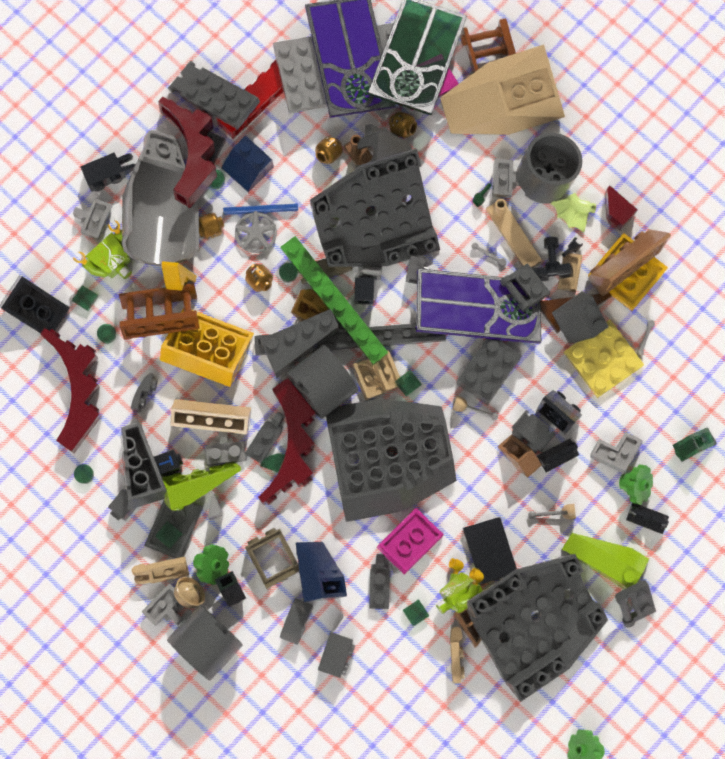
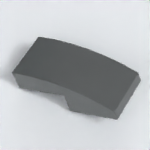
[130,373,158,413]
[280,598,314,645]

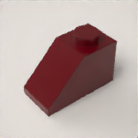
[605,185,638,231]

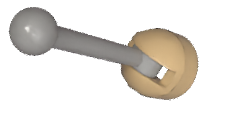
[452,396,498,420]
[528,504,576,520]

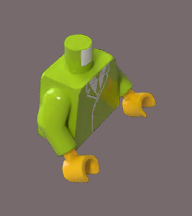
[73,220,132,280]
[436,558,484,614]

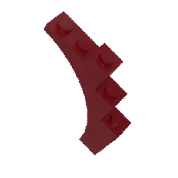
[158,96,217,208]
[40,328,102,454]
[258,378,316,505]

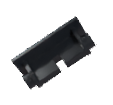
[537,438,580,473]
[626,503,669,535]

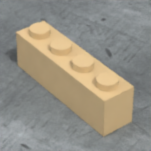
[170,399,251,434]

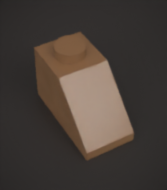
[498,434,542,478]

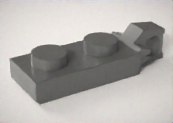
[245,412,285,464]
[369,554,390,609]

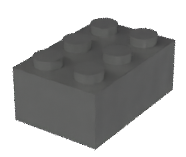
[457,339,522,406]

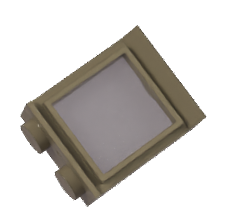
[245,528,299,590]

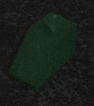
[672,427,717,462]

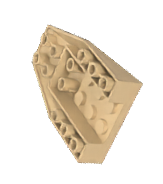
[440,44,565,135]

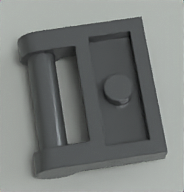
[500,263,550,312]
[615,580,656,628]

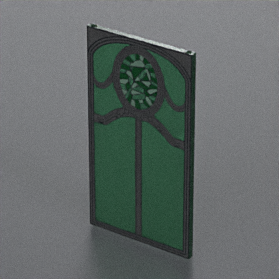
[367,0,467,116]

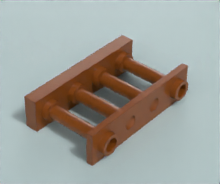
[460,18,516,73]
[119,283,200,340]

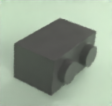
[317,632,356,678]

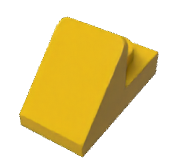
[161,261,197,291]

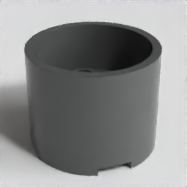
[516,133,583,204]
[287,345,359,419]
[167,604,243,681]

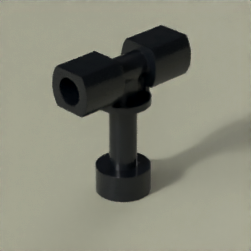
[533,236,573,281]

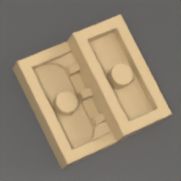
[351,350,403,401]

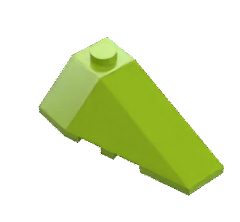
[162,462,241,511]
[562,533,649,590]

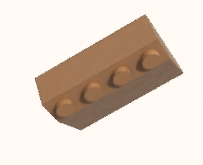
[588,229,672,297]

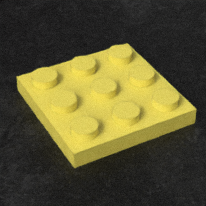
[563,320,644,399]

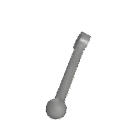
[471,243,506,266]
[636,320,655,356]

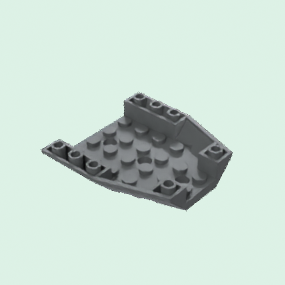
[310,148,440,267]
[326,398,457,522]
[467,554,608,702]

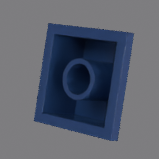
[221,135,274,192]

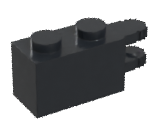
[80,152,136,192]

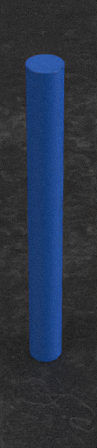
[223,203,298,215]

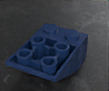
[295,542,347,602]

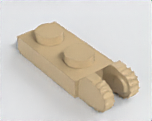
[131,557,189,585]
[450,627,465,684]

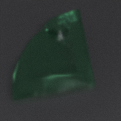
[260,453,285,473]

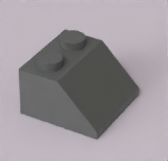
[552,291,609,344]

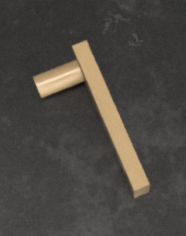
[486,199,542,268]

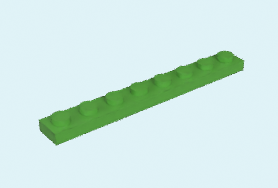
[280,236,388,365]

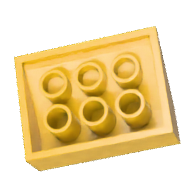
[160,307,254,387]

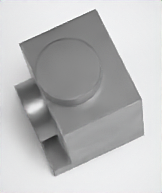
[405,255,428,285]

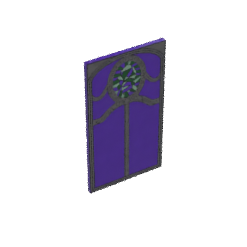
[305,0,396,118]
[415,268,542,344]

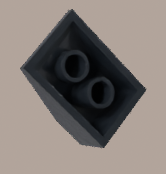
[0,275,70,333]
[536,390,582,435]

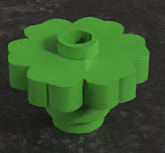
[619,464,653,505]
[193,544,229,585]
[568,729,605,759]

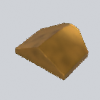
[291,289,329,321]

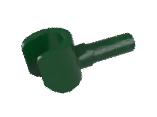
[472,183,492,207]

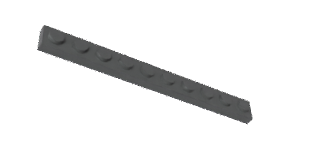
[254,323,446,356]

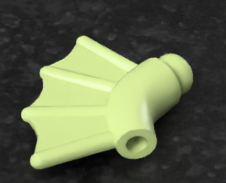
[550,193,596,232]

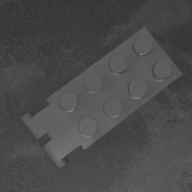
[168,61,260,130]

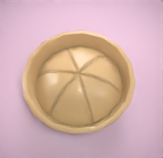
[174,577,206,609]

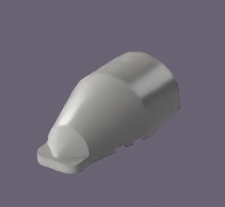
[122,130,199,266]

